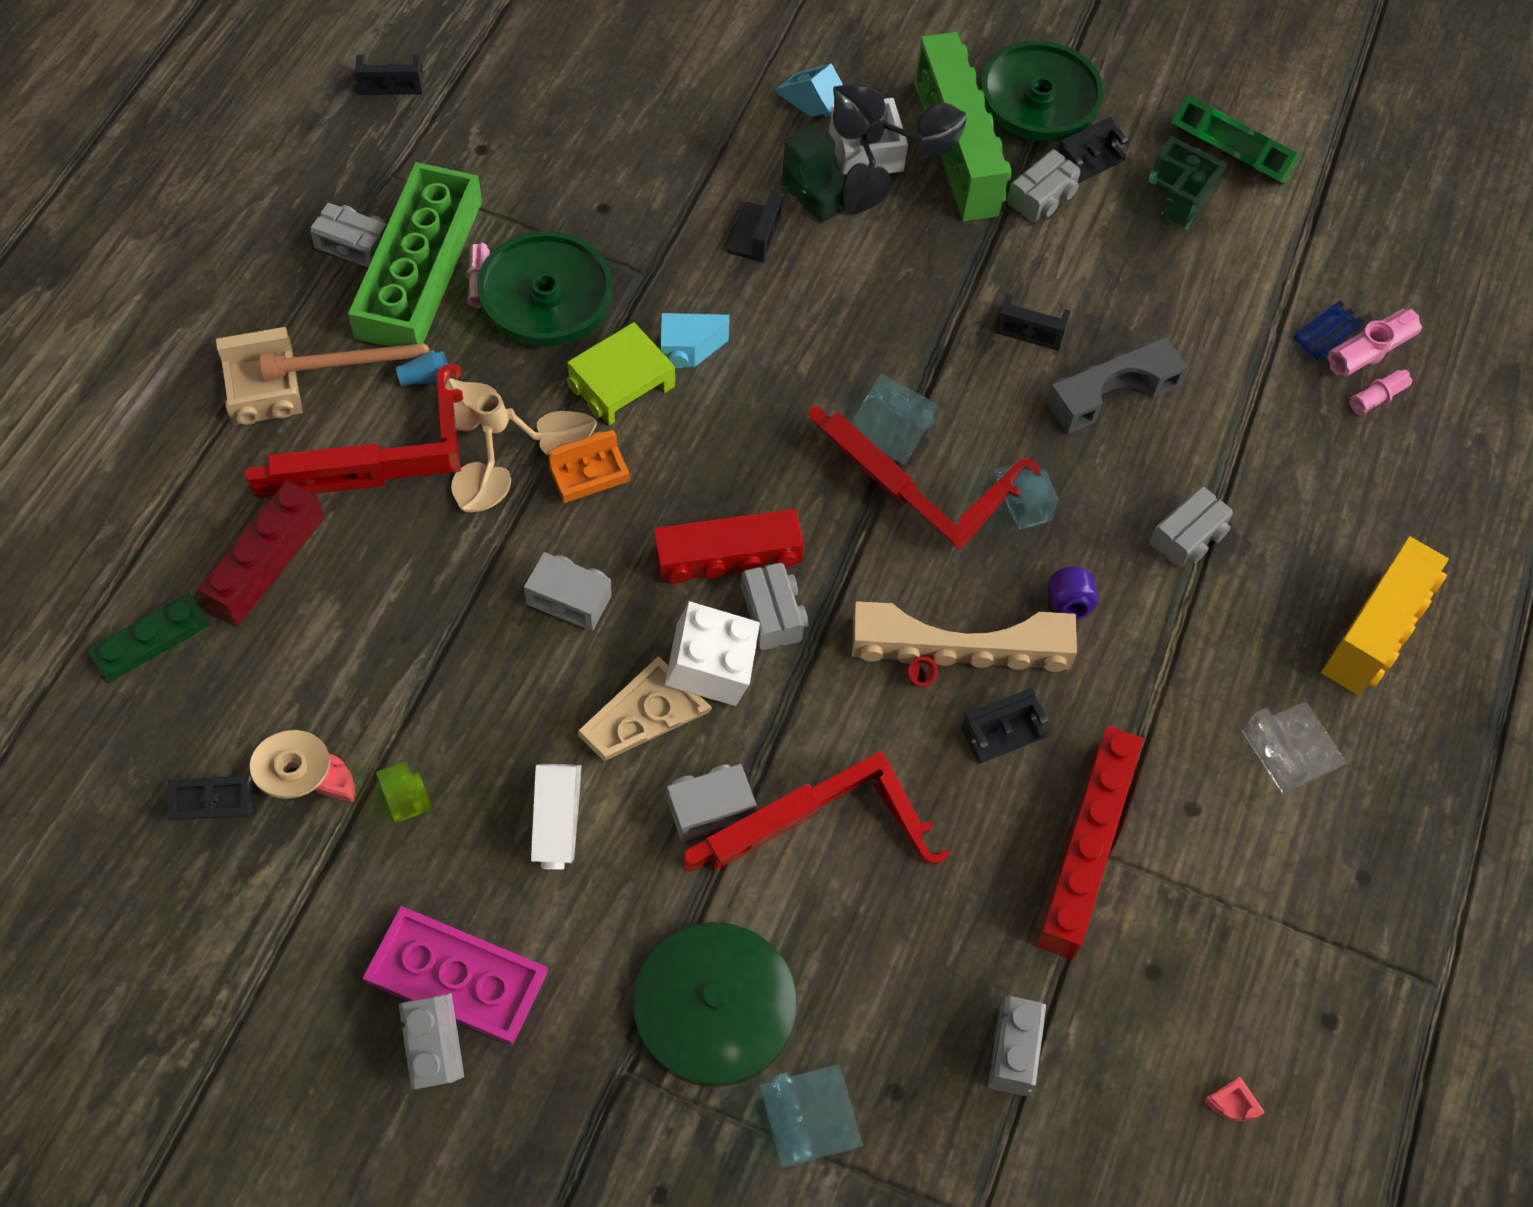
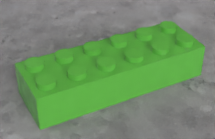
[914,32,1011,222]
[348,162,482,347]

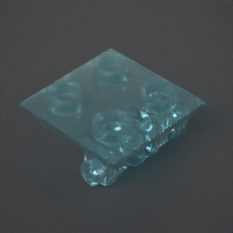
[851,373,940,465]
[760,1064,863,1168]

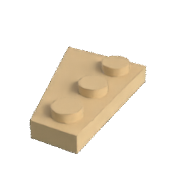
[578,656,712,761]

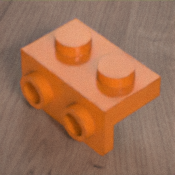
[548,430,630,503]

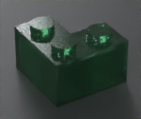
[782,123,846,224]
[1148,136,1228,230]

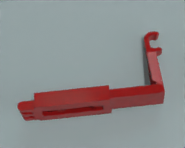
[244,364,464,498]
[808,406,1041,551]
[682,751,950,872]

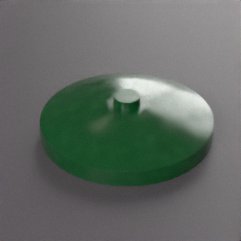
[979,41,1104,141]
[477,231,613,346]
[633,922,796,1087]

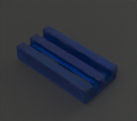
[1293,300,1364,360]

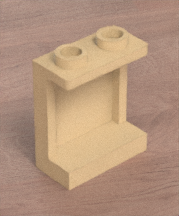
[216,327,303,426]

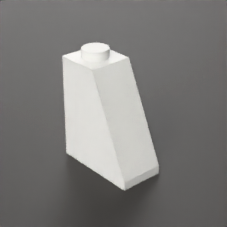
[531,763,582,869]

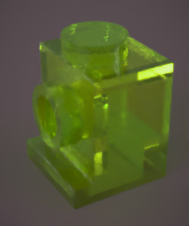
[376,761,432,823]

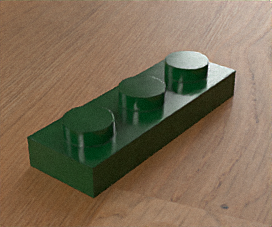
[87,592,210,683]

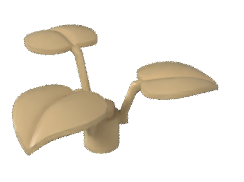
[446,378,597,512]

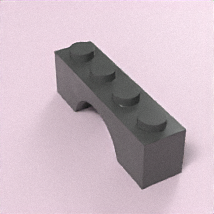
[1046,337,1188,435]

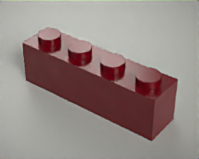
[197,480,324,627]

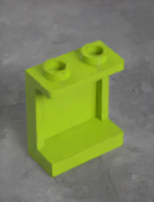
[567,322,675,426]

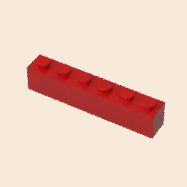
[1035,726,1144,960]

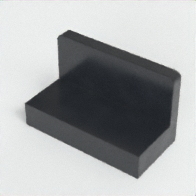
[728,190,783,263]

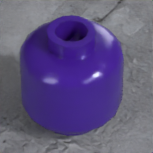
[1048,566,1098,620]

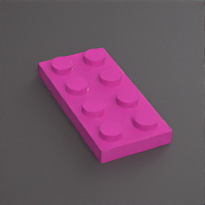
[363,906,548,1046]

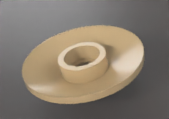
[250,730,330,799]

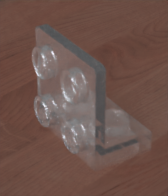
[1242,702,1346,795]

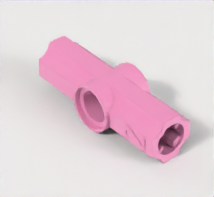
[1327,308,1422,377]

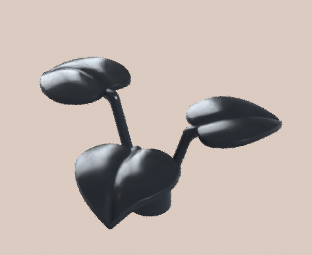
[833,85,967,215]

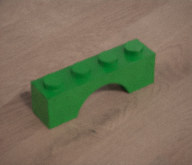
[1171,94,1302,184]

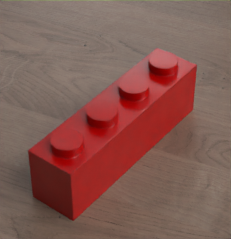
[654,509,804,584]

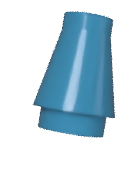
[396,350,448,386]

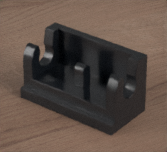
[355,54,423,95]
[1058,117,1128,183]
[995,293,1071,351]
[961,687,1048,764]
[168,775,258,821]

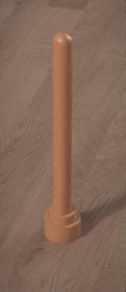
[260,343,430,381]

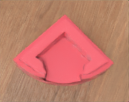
[315,754,355,803]
[1204,1077,1265,1121]

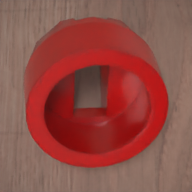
[908,657,938,687]

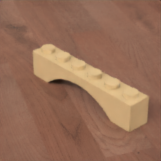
[852,601,1077,672]

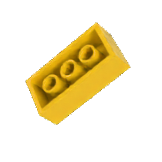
[1321,536,1449,696]

